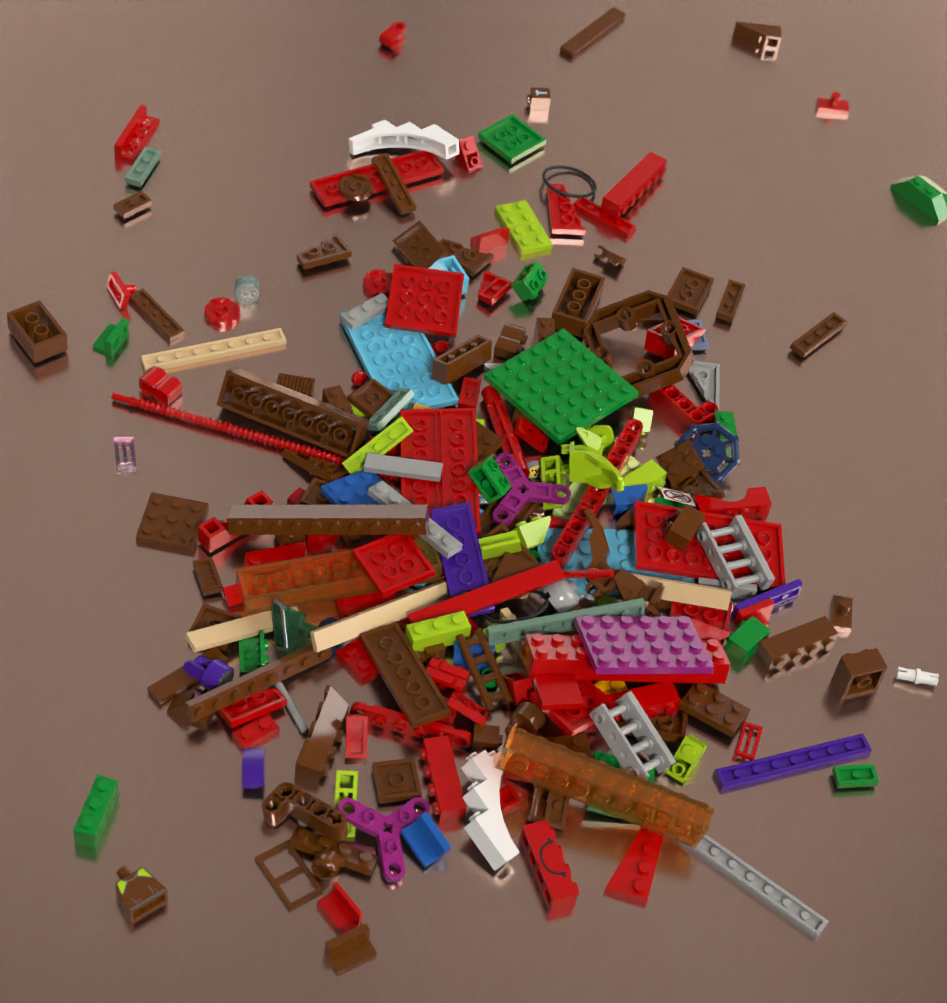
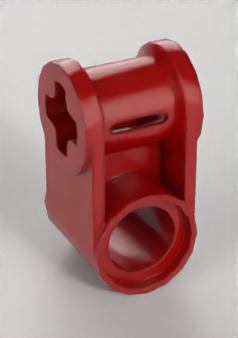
[379,22,406,50]

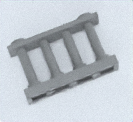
[696,515,775,598]
[589,691,676,786]

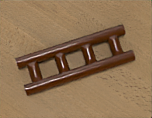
[456,628,513,711]

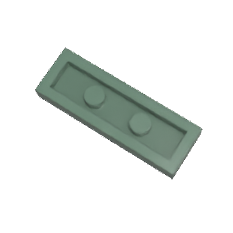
[125,147,161,187]
[368,388,414,431]

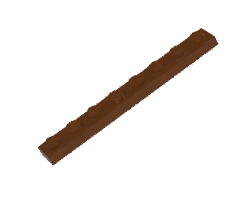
[186,644,332,723]

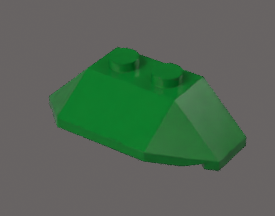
[890,175,947,223]

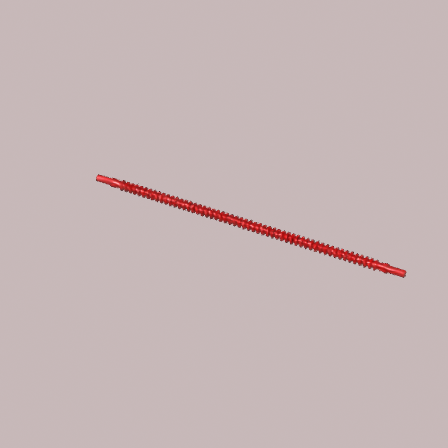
[111,392,401,484]

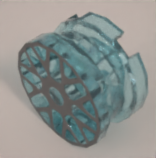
[234,275,260,303]

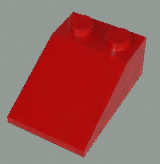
[644,317,706,360]

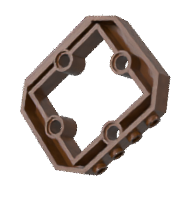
[583,290,695,397]

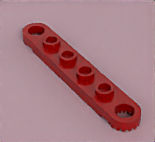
[349,701,473,748]

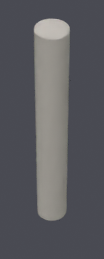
[275,682,309,735]

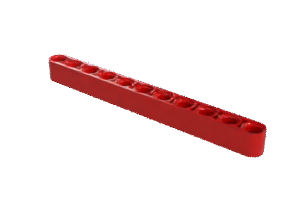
[549,419,643,570]

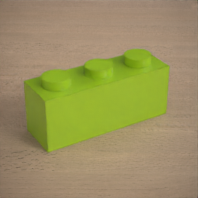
[405,611,471,652]

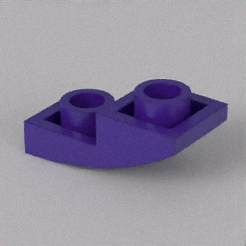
[242,748,265,789]

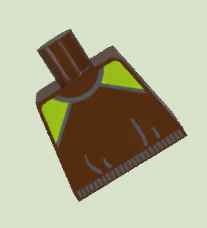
[115,866,168,923]

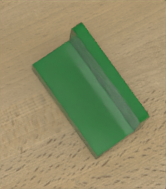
[93,317,129,356]

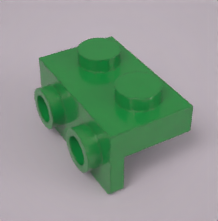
[239,631,269,677]

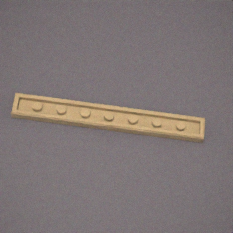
[140,328,286,373]
[310,581,450,652]

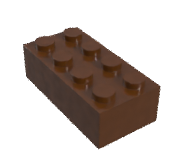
[551,267,605,338]

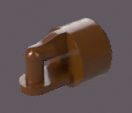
[505,702,545,747]

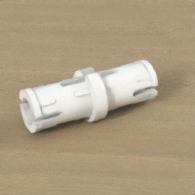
[896,666,939,686]

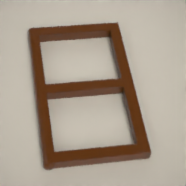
[255,840,324,911]

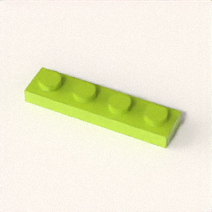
[342,416,413,475]

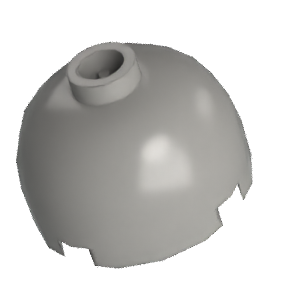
[542,578,579,613]

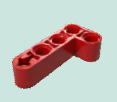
[649,384,718,430]

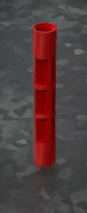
[481,385,530,478]

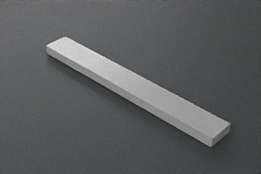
[672,820,829,939]

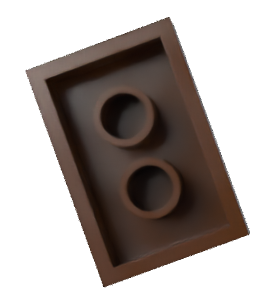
[7,300,68,363]

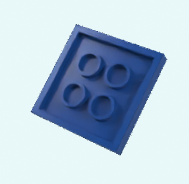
[320,470,382,505]

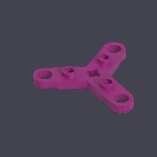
[492,453,571,526]
[336,797,430,883]

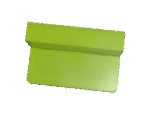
[478,530,521,560]

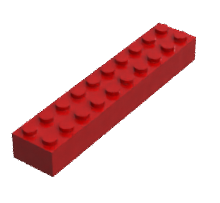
[521,634,731,684]

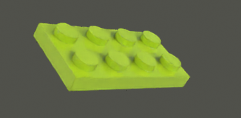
[495,200,553,256]

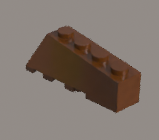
[295,685,351,783]

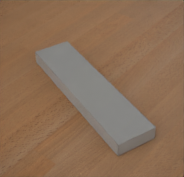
[364,453,443,482]

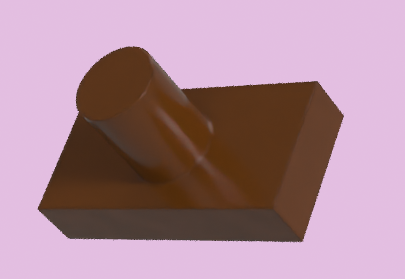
[831,595,853,633]

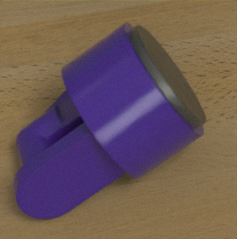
[183,655,234,691]

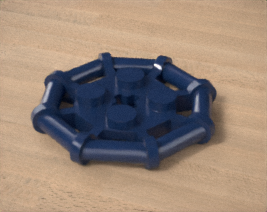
[674,421,741,484]

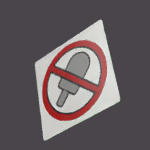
[660,487,696,507]

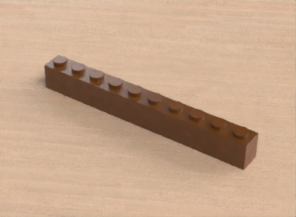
[227,505,429,535]

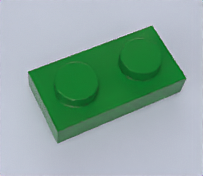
[832,764,879,789]

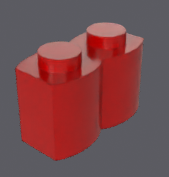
[139,366,183,406]

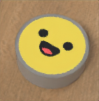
[527,461,541,479]

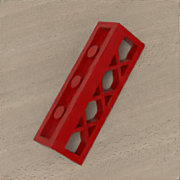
[114,105,159,163]

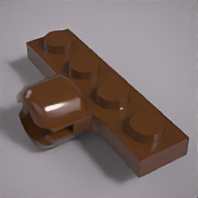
[288,826,379,880]

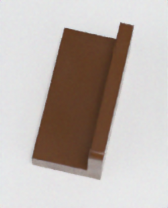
[324,923,377,974]

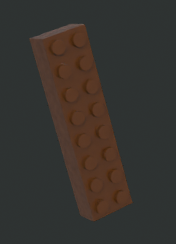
[217,367,370,458]

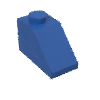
[608,484,648,517]

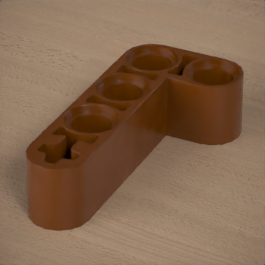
[262,782,348,841]

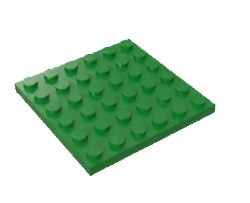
[484,328,639,445]

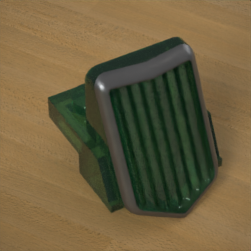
[271,599,320,653]

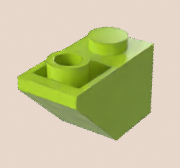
[512,515,551,550]
[665,734,708,783]

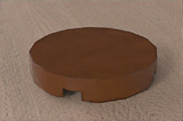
[339,174,373,201]

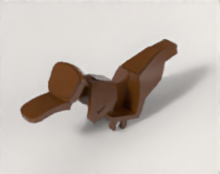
[584,508,665,617]

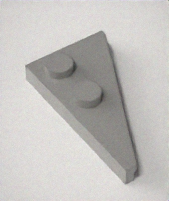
[688,361,720,411]

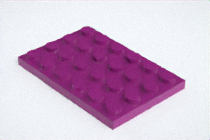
[574,616,714,674]

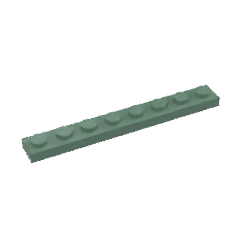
[486,598,645,646]

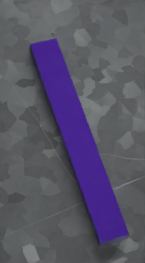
[713,733,872,791]

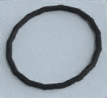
[542,165,597,198]
[482,590,549,624]

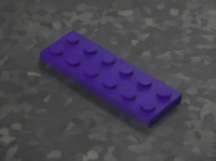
[431,502,495,618]

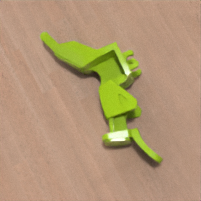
[561,425,624,493]

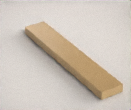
[614,573,731,610]
[185,604,304,653]

